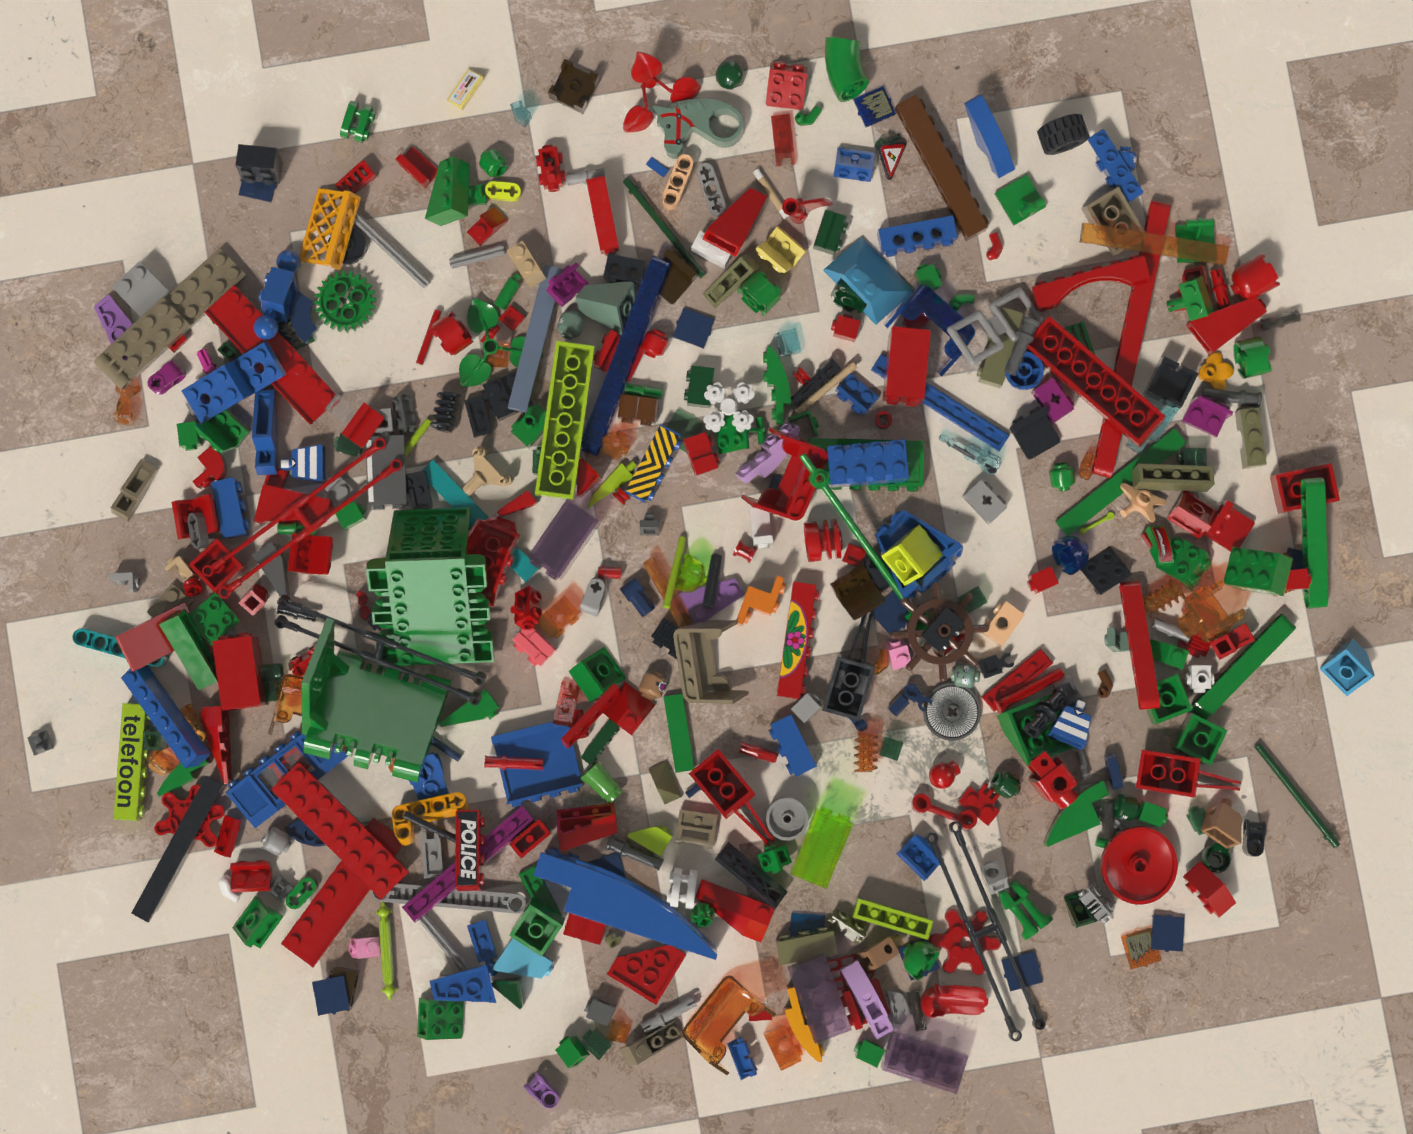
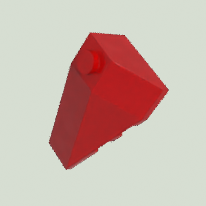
[199,706,232,784]
[695,879,774,942]

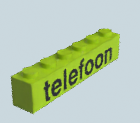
[113,703,151,821]

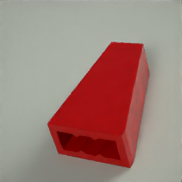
[586,176,619,256]
[702,188,767,257]
[1186,297,1267,355]
[254,484,335,524]

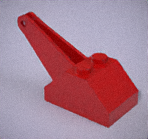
[689,749,775,846]
[1136,750,1242,798]

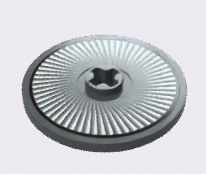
[923,683,981,741]

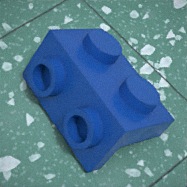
[896,834,944,881]

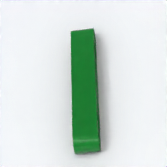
[1301,477,1328,609]
[1191,613,1296,720]

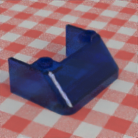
[884,284,975,376]

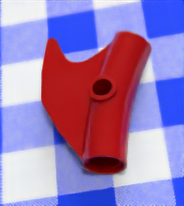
[782,198,833,224]

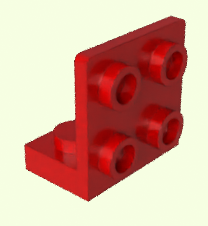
[1203,500,1255,552]

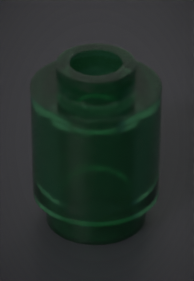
[1186,805,1206,835]

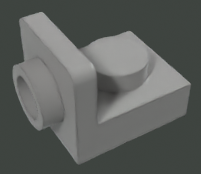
[325,477,356,503]
[109,572,140,592]

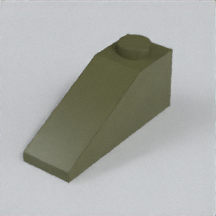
[703,254,761,308]

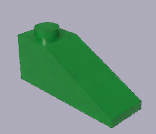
[439,689,500,727]

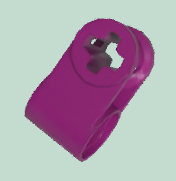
[147,360,186,395]

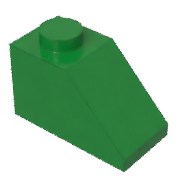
[1150,639,1189,670]

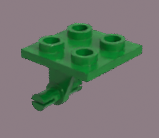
[994,174,1046,226]
[1175,217,1216,263]
[717,410,767,454]

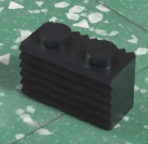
[651,618,679,660]

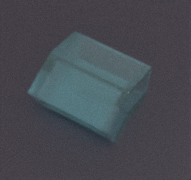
[510,100,532,128]
[775,328,801,357]

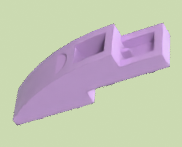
[735,422,800,484]
[840,960,894,1039]

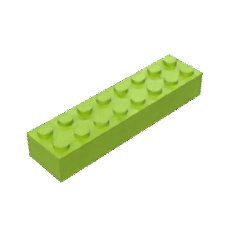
[535,341,595,501]

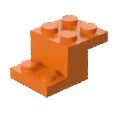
[736,575,786,626]

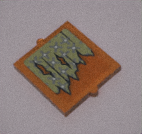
[1121,928,1161,970]

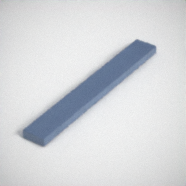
[508,265,563,413]

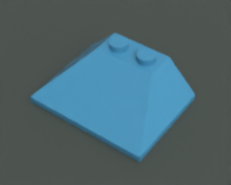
[823,237,914,325]

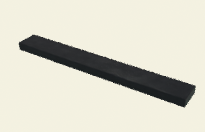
[131,775,224,922]

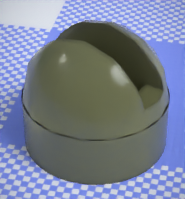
[605,931,622,948]

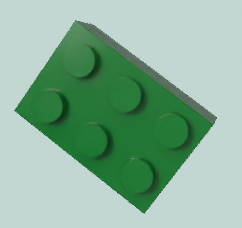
[1223,547,1293,596]

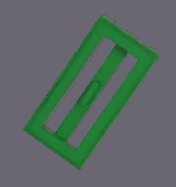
[1065,321,1096,356]

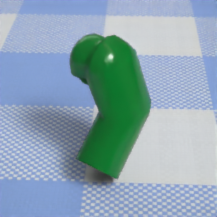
[795,106,822,126]

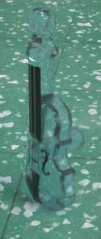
[939,434,1002,475]

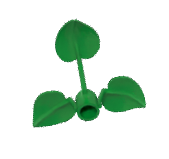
[459,298,543,387]

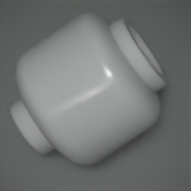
[261,827,291,856]

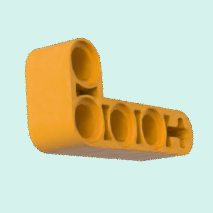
[391,792,469,846]

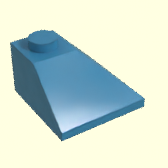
[1320,639,1375,696]

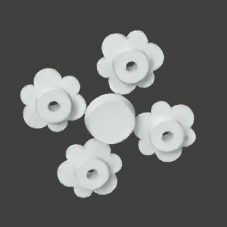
[703,382,755,432]

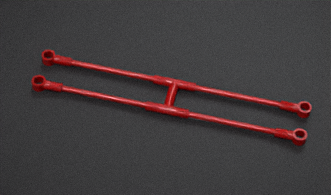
[202,438,403,599]

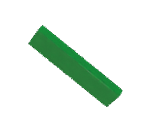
[664,694,694,773]

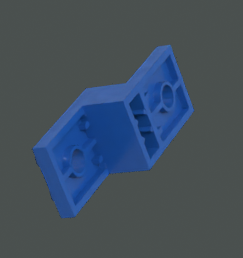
[181,341,287,423]

